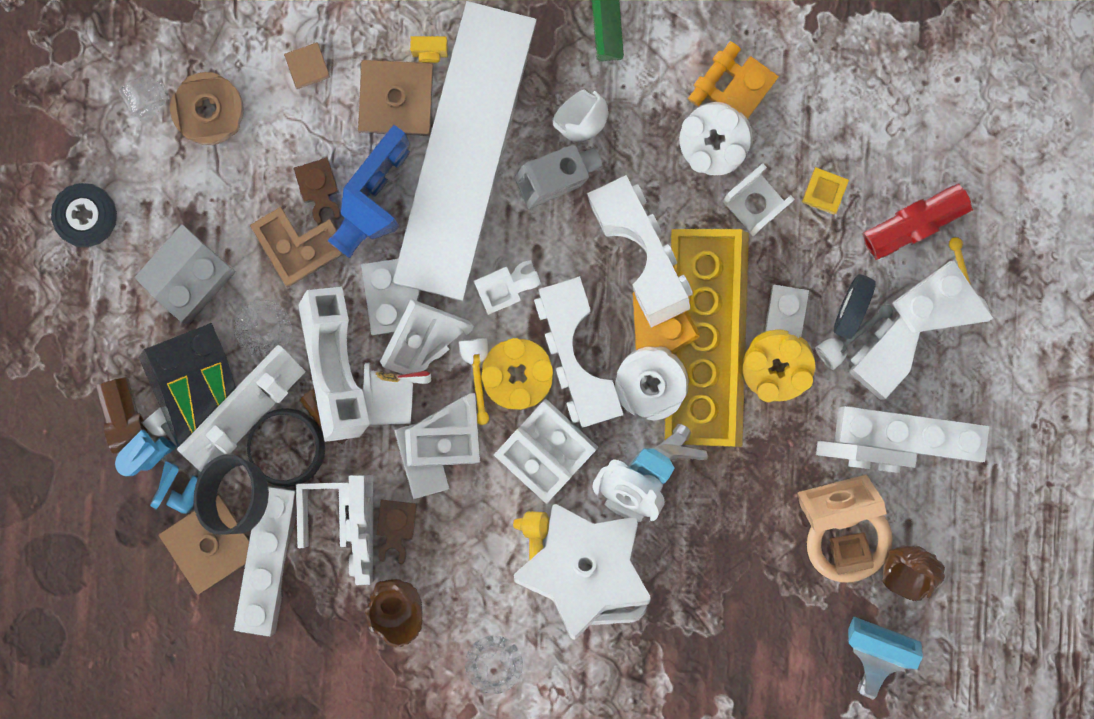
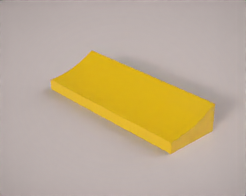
[665,229,749,447]

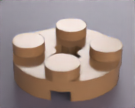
[170,72,244,145]

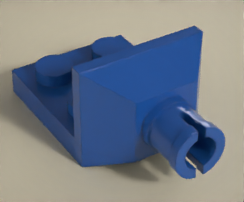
[328,125,410,258]

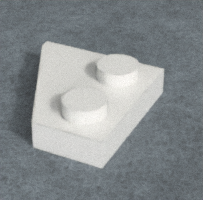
[380,299,474,375]
[816,441,917,473]

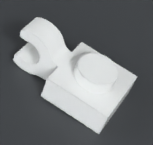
[474,260,541,315]

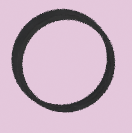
[247,408,325,487]
[194,454,269,535]

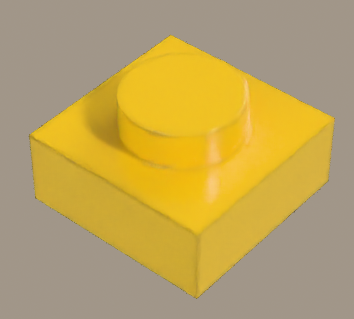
[410,36,448,63]
[801,167,849,215]

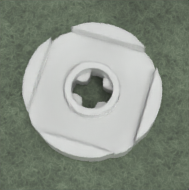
[679,102,753,175]
[615,346,689,421]
[593,460,665,522]

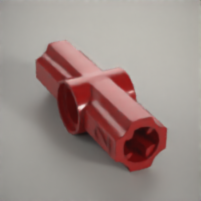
[862,183,973,260]

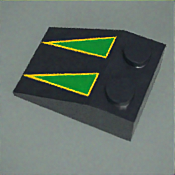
[138,323,236,456]

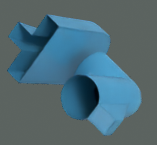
[115,430,177,477]
[150,461,198,514]

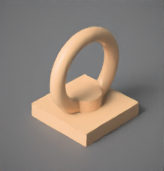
[797,474,892,583]

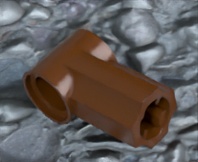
[96,377,148,454]

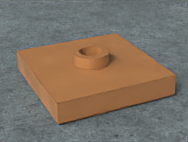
[358,60,433,136]
[159,495,250,595]

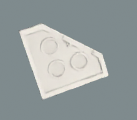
[342,475,373,585]

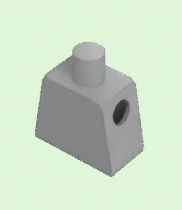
[514,145,602,210]

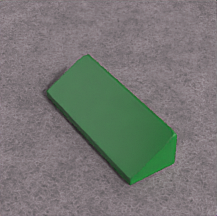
[592,0,624,62]

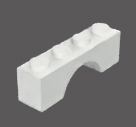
[587,175,693,327]
[534,276,623,428]
[298,287,370,442]
[834,406,989,462]
[234,486,297,637]

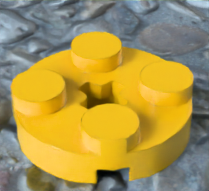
[742,329,815,402]
[481,338,553,410]

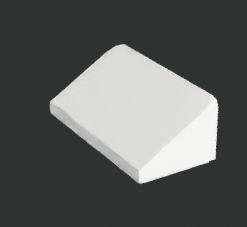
[394,424,449,499]

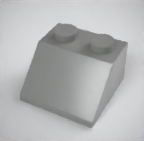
[134,224,236,325]

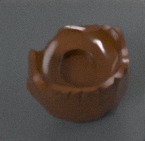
[882,545,945,601]
[365,579,423,647]

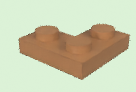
[250,207,344,288]

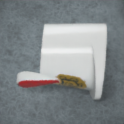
[363,363,431,425]

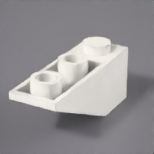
[848,314,920,400]

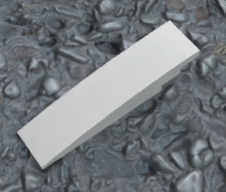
[393,1,536,301]

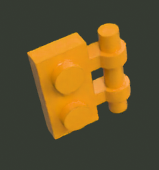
[688,41,779,120]

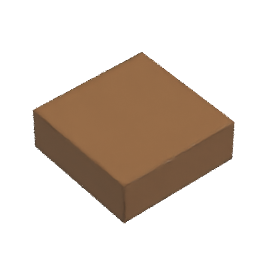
[284,42,331,89]
[829,532,874,575]

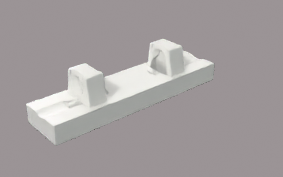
[177,345,306,472]

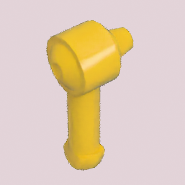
[513,511,549,561]

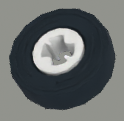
[51,183,117,247]
[834,274,876,339]

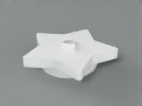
[514,504,650,640]

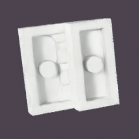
[494,399,598,504]

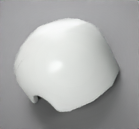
[553,90,609,142]

